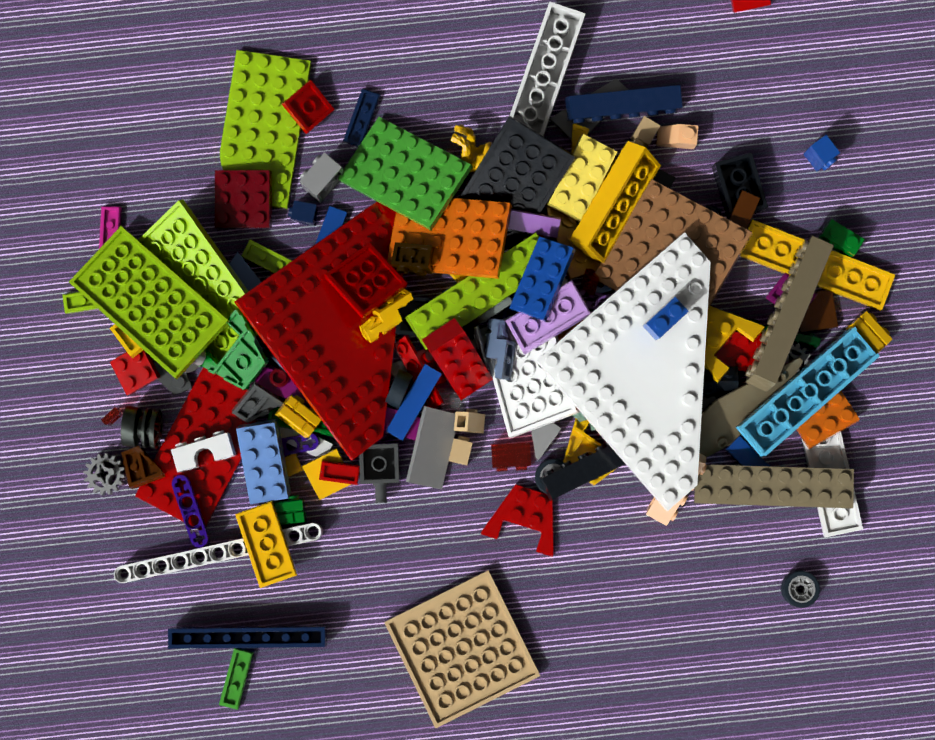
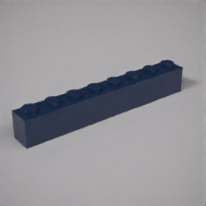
[168,625,327,649]

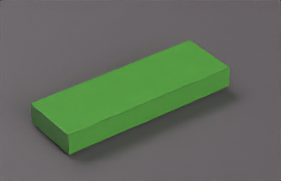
[219,648,254,710]

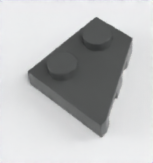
[153,361,192,396]
[232,382,284,423]

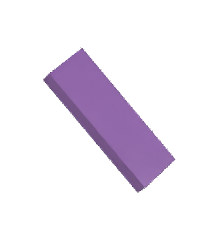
[508,209,561,238]

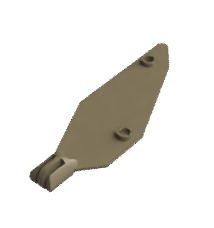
[699,357,803,458]

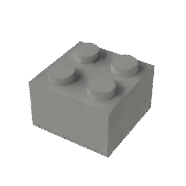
[299,152,344,203]

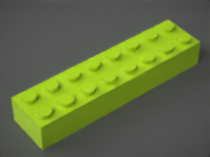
[405,233,539,350]

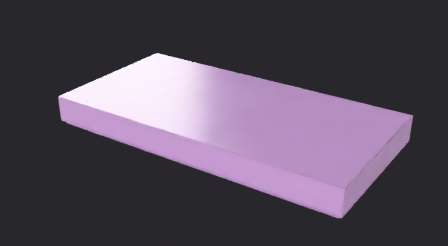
[506,280,591,354]

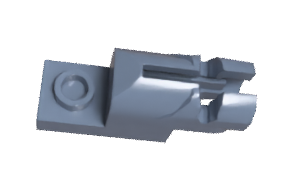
[485,319,516,381]

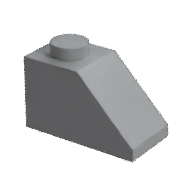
[531,423,561,460]

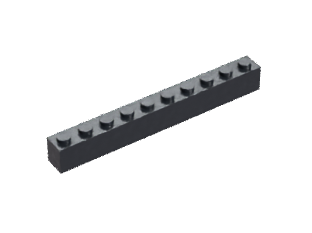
[540,395,716,501]

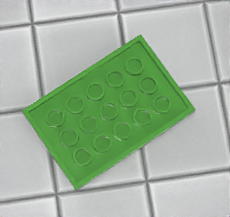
[338,117,473,231]

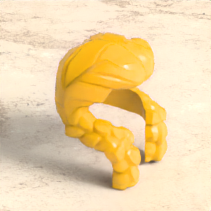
[451,124,492,172]

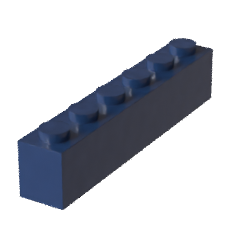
[565,85,683,124]

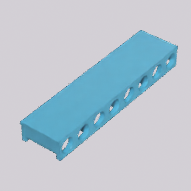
[736,327,880,457]

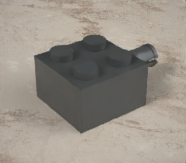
[359,444,400,503]

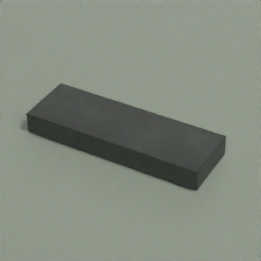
[462,295,514,333]

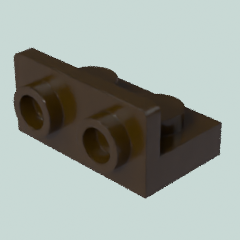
[391,242,434,276]

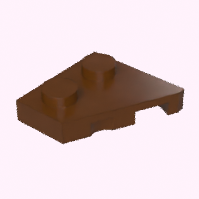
[121,446,166,489]

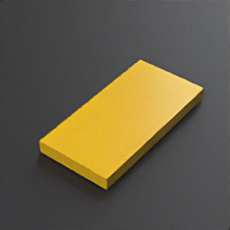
[235,501,298,588]

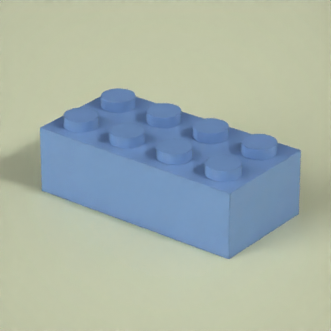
[236,419,291,504]

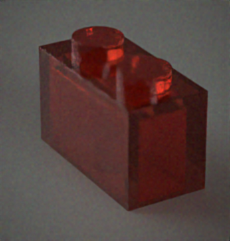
[491,442,531,472]

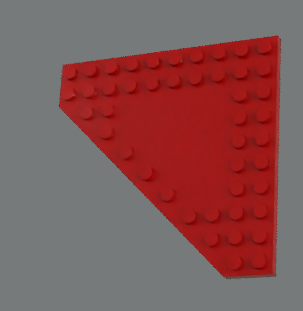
[235,202,403,461]

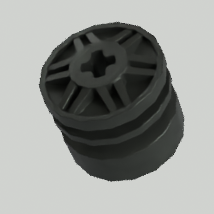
[121,406,163,449]

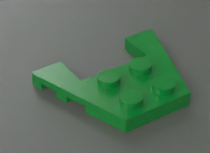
[199,308,269,390]

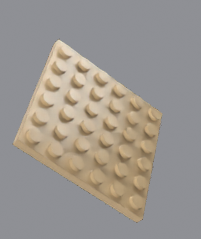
[384,570,540,728]

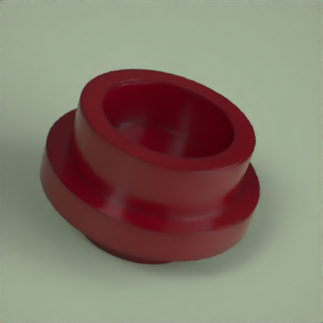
[269,368,289,388]

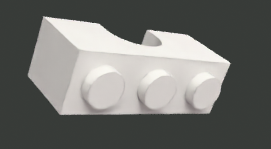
[171,430,236,472]

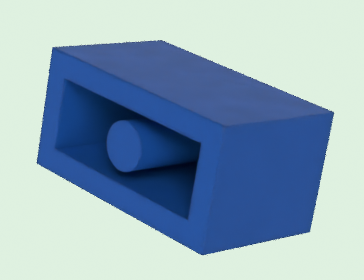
[803,135,840,172]
[643,297,689,340]

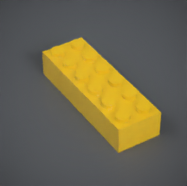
[570,141,661,263]

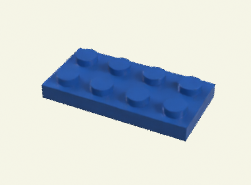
[509,237,576,322]

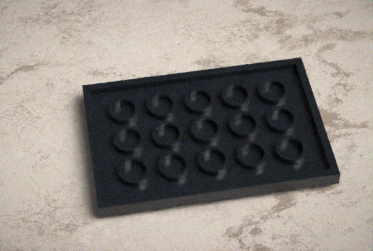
[458,115,575,250]

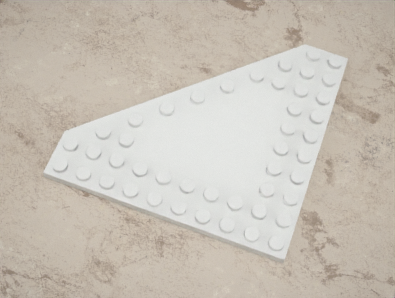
[536,232,711,511]

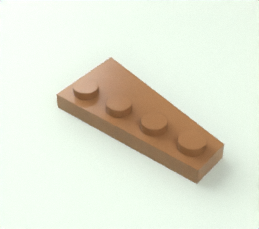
[544,206,601,280]

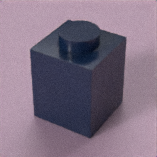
[288,200,318,226]

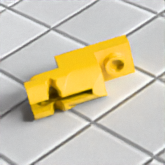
[359,289,413,343]

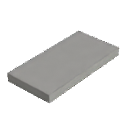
[406,406,456,490]

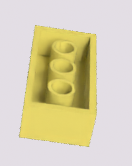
[546,134,617,222]

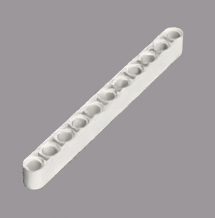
[114,523,323,583]

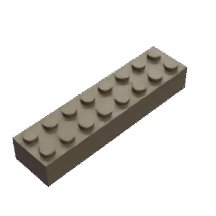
[745,236,834,392]
[694,465,854,508]

